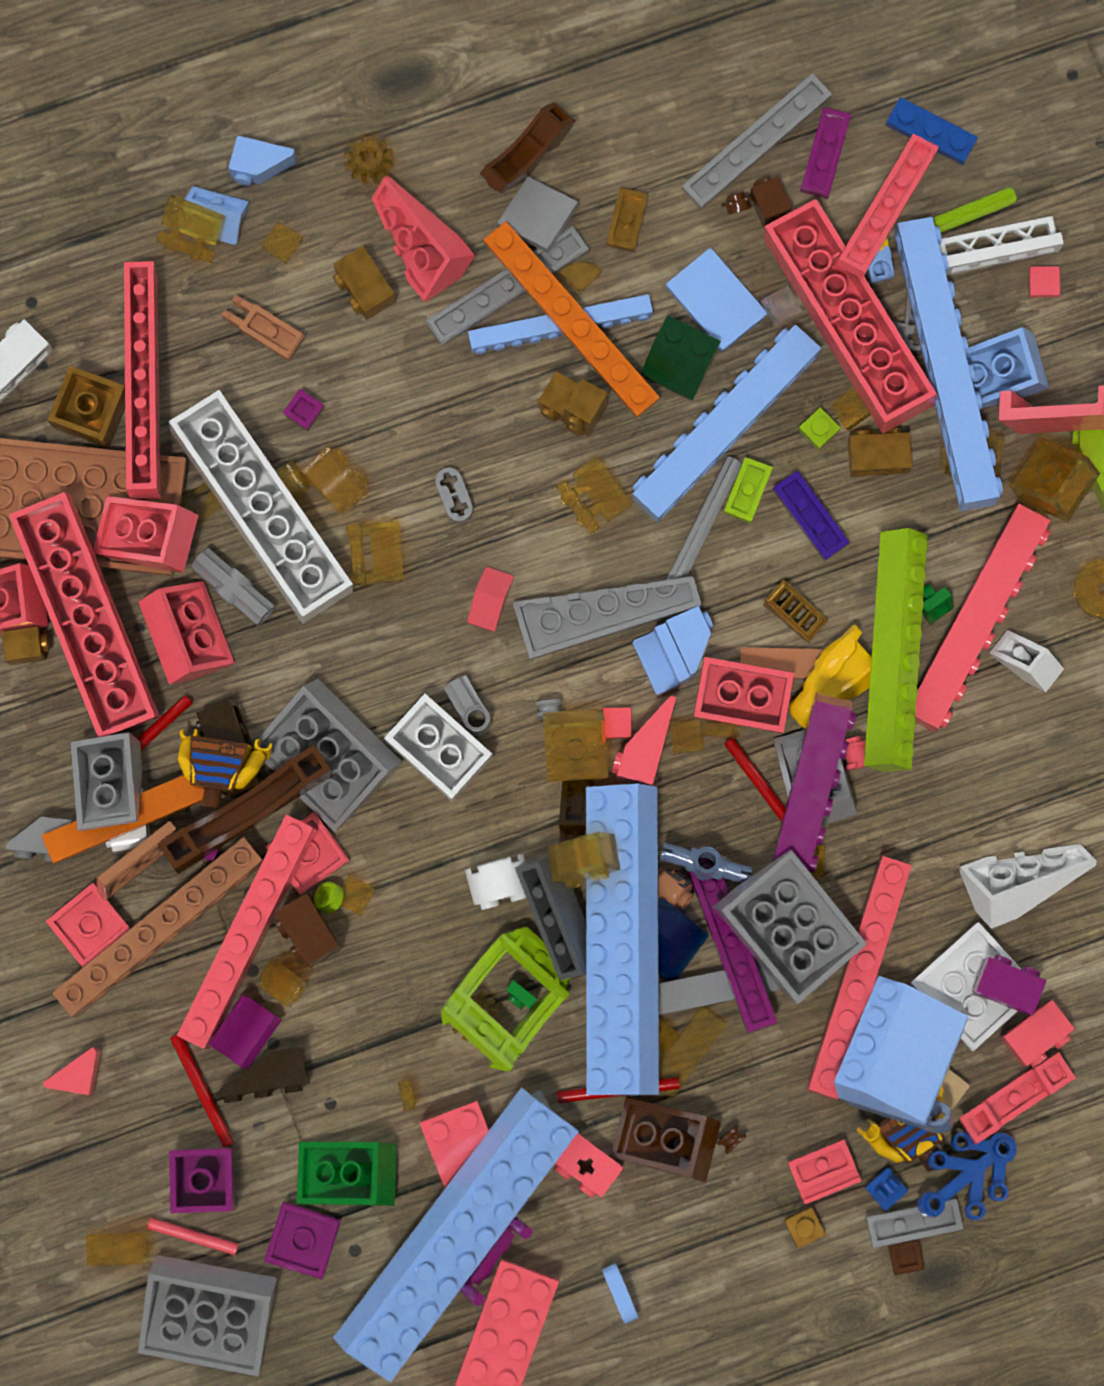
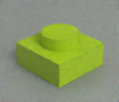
[798,407,841,451]

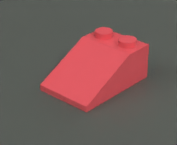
[93,496,198,573]
[0,563,49,636]
[612,695,676,786]
[420,1101,489,1188]

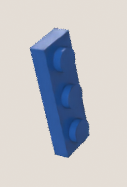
[885,97,978,165]

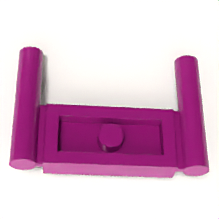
[459,1216,532,1306]

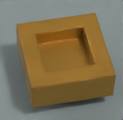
[784,1207,825,1249]

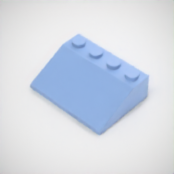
[834,976,968,1126]

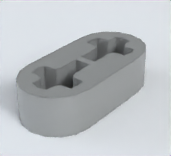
[435,468,473,524]

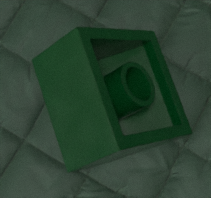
[640,315,721,401]

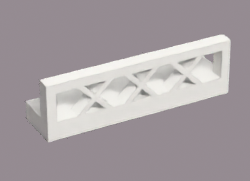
[939,216,1064,275]

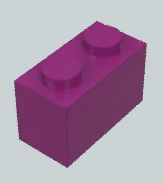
[972,954,1047,1016]

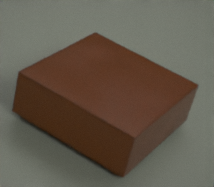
[887,1239,925,1276]

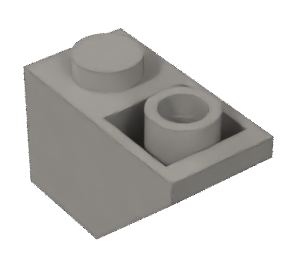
[6,817,74,863]

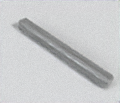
[666,457,742,580]

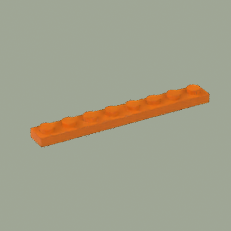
[483,221,660,418]

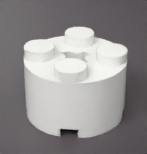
[465,854,526,910]

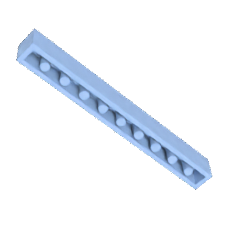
[894,217,1003,512]

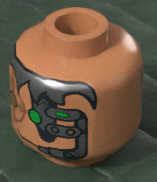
[658,867,694,912]

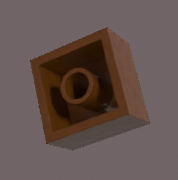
[274,893,342,968]

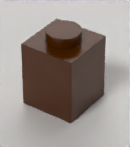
[749,177,792,228]

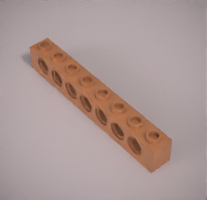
[52,837,263,1018]

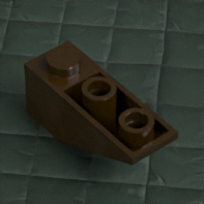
[215,1047,309,1103]

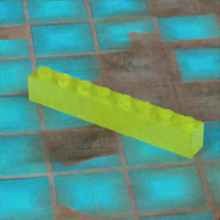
[864,528,928,772]

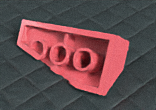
[372,176,475,302]

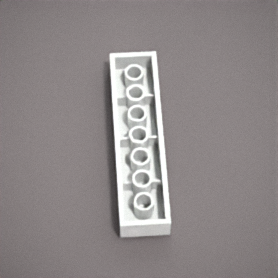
[169,390,353,624]

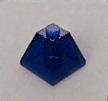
[658,897,709,981]

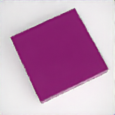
[264,1202,342,1280]

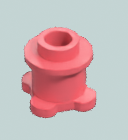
[845,736,866,772]

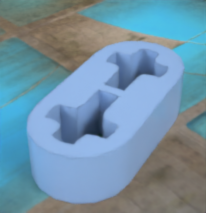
[602,1263,639,1324]

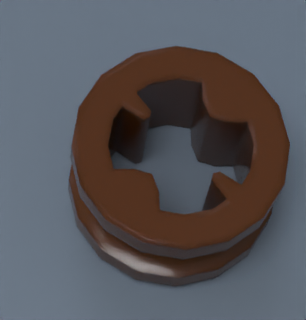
[717,1125,747,1154]

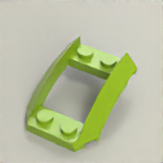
[441,927,571,1072]

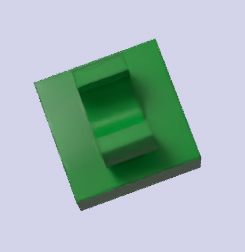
[922,584,954,625]

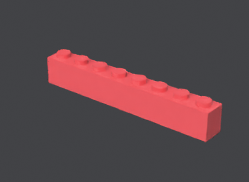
[124,261,161,500]
[915,504,1051,732]
[177,815,317,1049]
[806,856,912,1099]

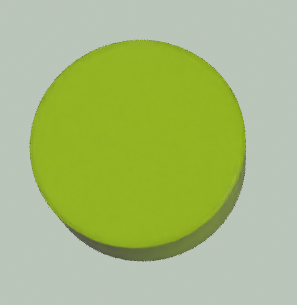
[314,881,344,914]

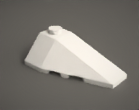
[960,844,1096,929]

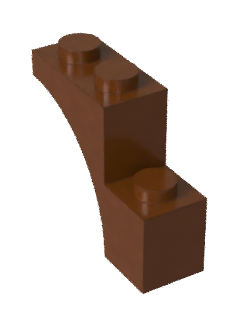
[480,102,576,193]

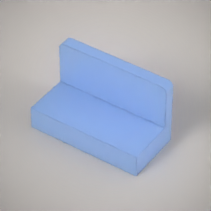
[180,186,249,245]
[633,623,690,695]

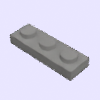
[865,1198,963,1248]

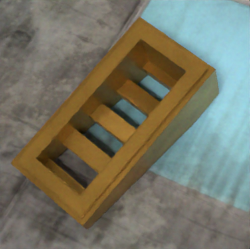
[763,580,828,643]

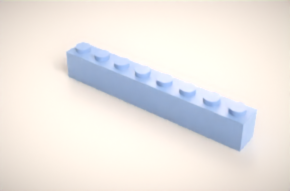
[632,324,821,523]

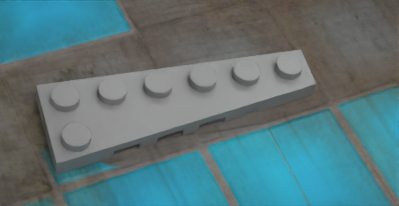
[513,576,702,660]

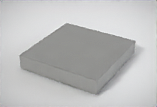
[497,176,579,253]

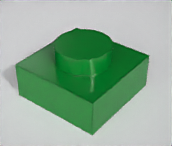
[506,981,537,1010]

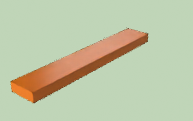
[41,775,223,864]

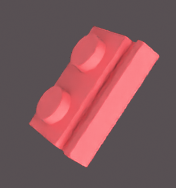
[787,1139,862,1204]

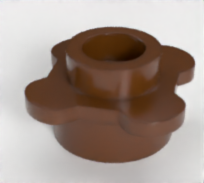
[722,192,753,215]

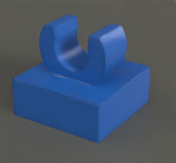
[864,1167,908,1211]

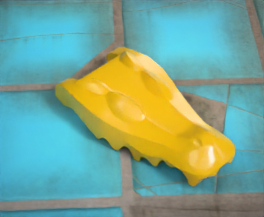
[788,625,872,729]

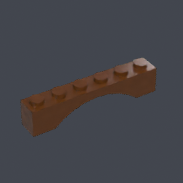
[158,744,333,874]

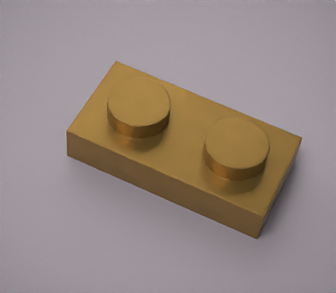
[606,188,648,253]

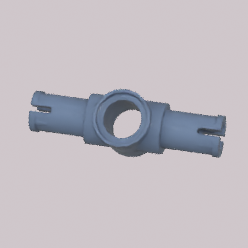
[659,842,753,883]

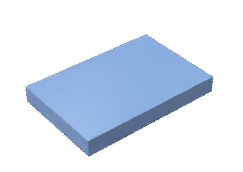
[665,247,768,353]

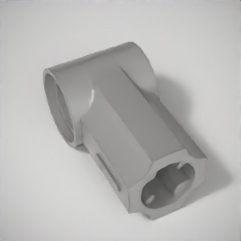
[444,675,491,737]

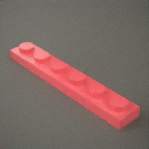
[836,134,939,279]

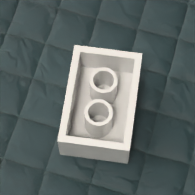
[384,694,493,802]

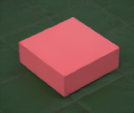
[1028,266,1060,298]
[601,708,631,739]

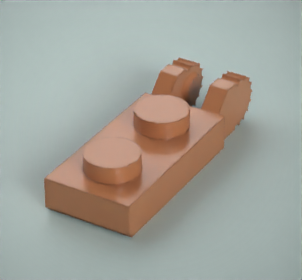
[221,295,305,361]

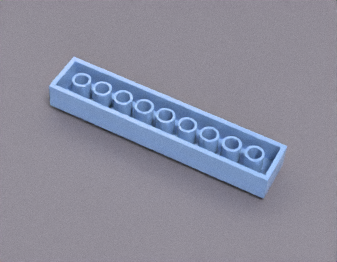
[586,784,659,1095]
[333,1088,579,1382]

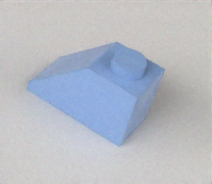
[228,135,297,185]
[665,606,713,679]

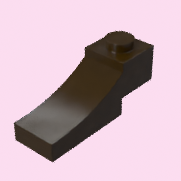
[558,772,594,869]

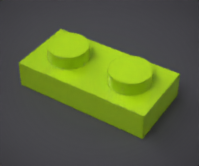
[723,457,773,524]

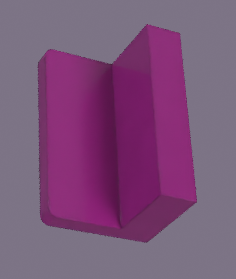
[209,994,282,1070]

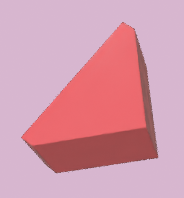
[467,567,514,632]
[43,1047,101,1095]

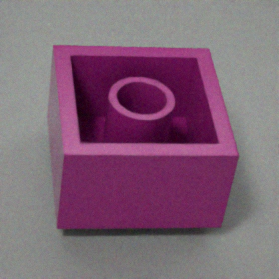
[169,1148,236,1214]

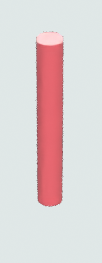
[147,1217,239,1256]

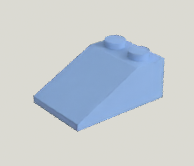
[966,327,1050,408]

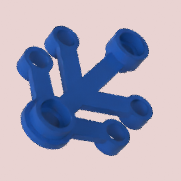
[917,1132,1017,1220]

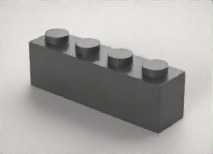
[515,849,586,981]

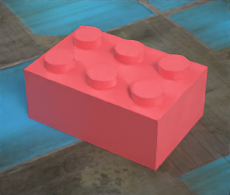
[693,657,794,733]

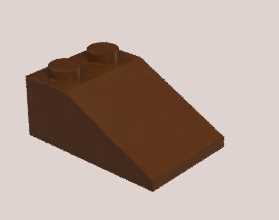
[610,1097,721,1183]

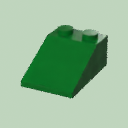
[296,1142,397,1206]

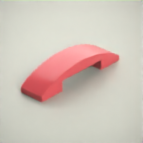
[958,1052,1076,1145]

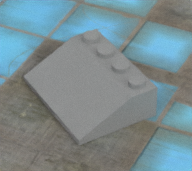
[253,679,403,832]
[713,850,867,1004]
[138,1255,277,1377]

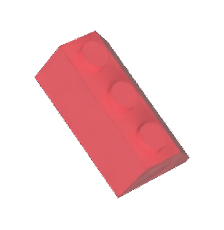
[138,581,235,685]

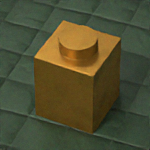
[2,626,50,665]

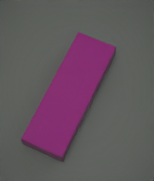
[800,107,851,199]

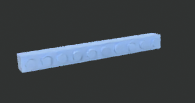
[468,294,653,354]

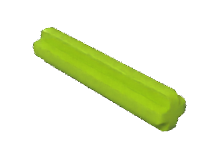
[933,187,1017,233]

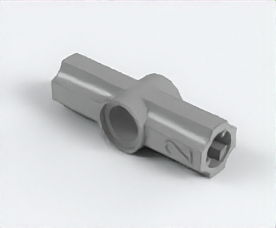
[191,548,275,626]

